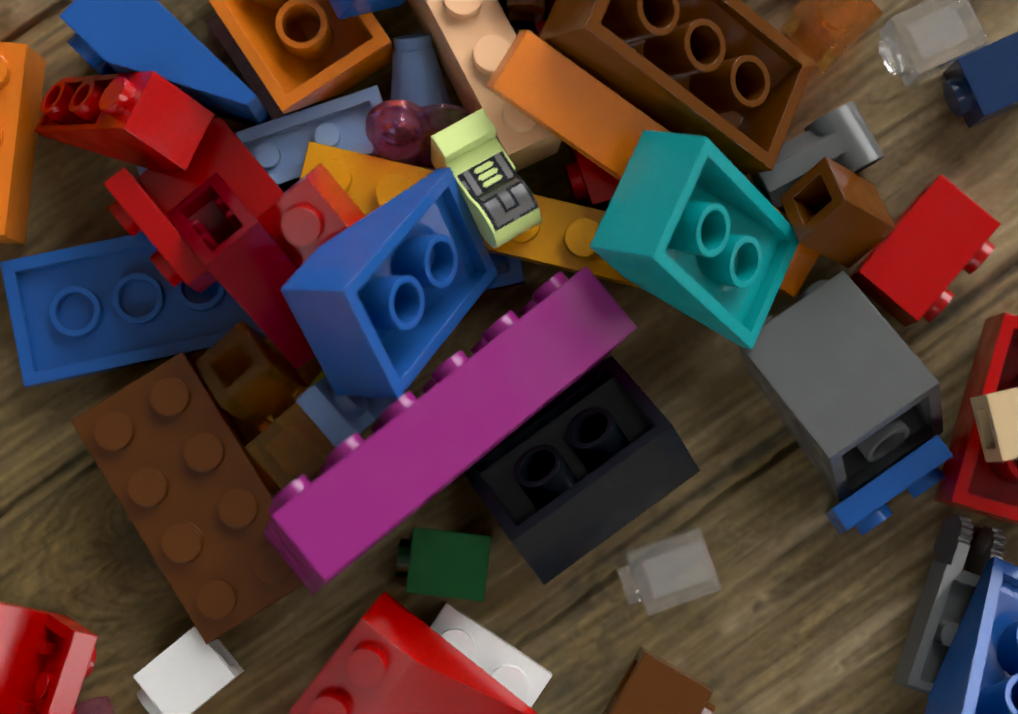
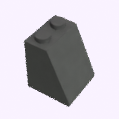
[739,270,944,503]

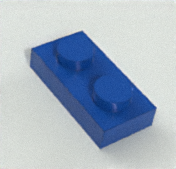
[826,434,953,536]

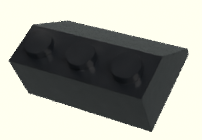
[464,356,700,585]

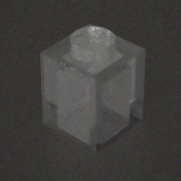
[879,0,989,87]
[616,526,722,616]

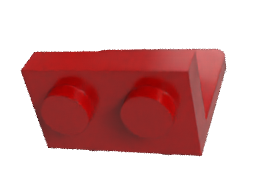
[103,117,284,294]
[0,601,98,714]

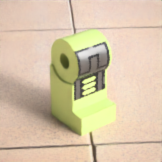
[431,108,542,249]

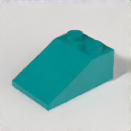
[590,130,799,349]

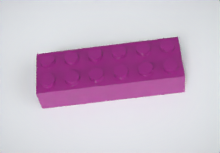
[263,266,637,595]

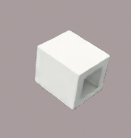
[133,626,244,714]

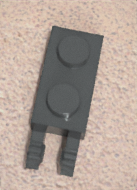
[892,513,1007,695]

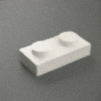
[430,602,553,707]

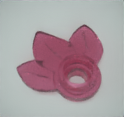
[365,100,472,168]

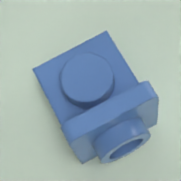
[295,376,404,447]

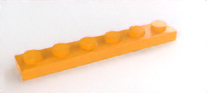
[300,141,642,289]

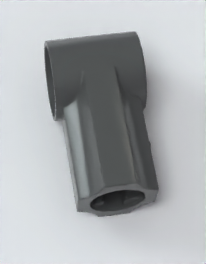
[751,101,884,209]

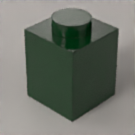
[396,526,492,602]

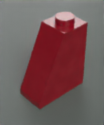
[167,172,316,370]

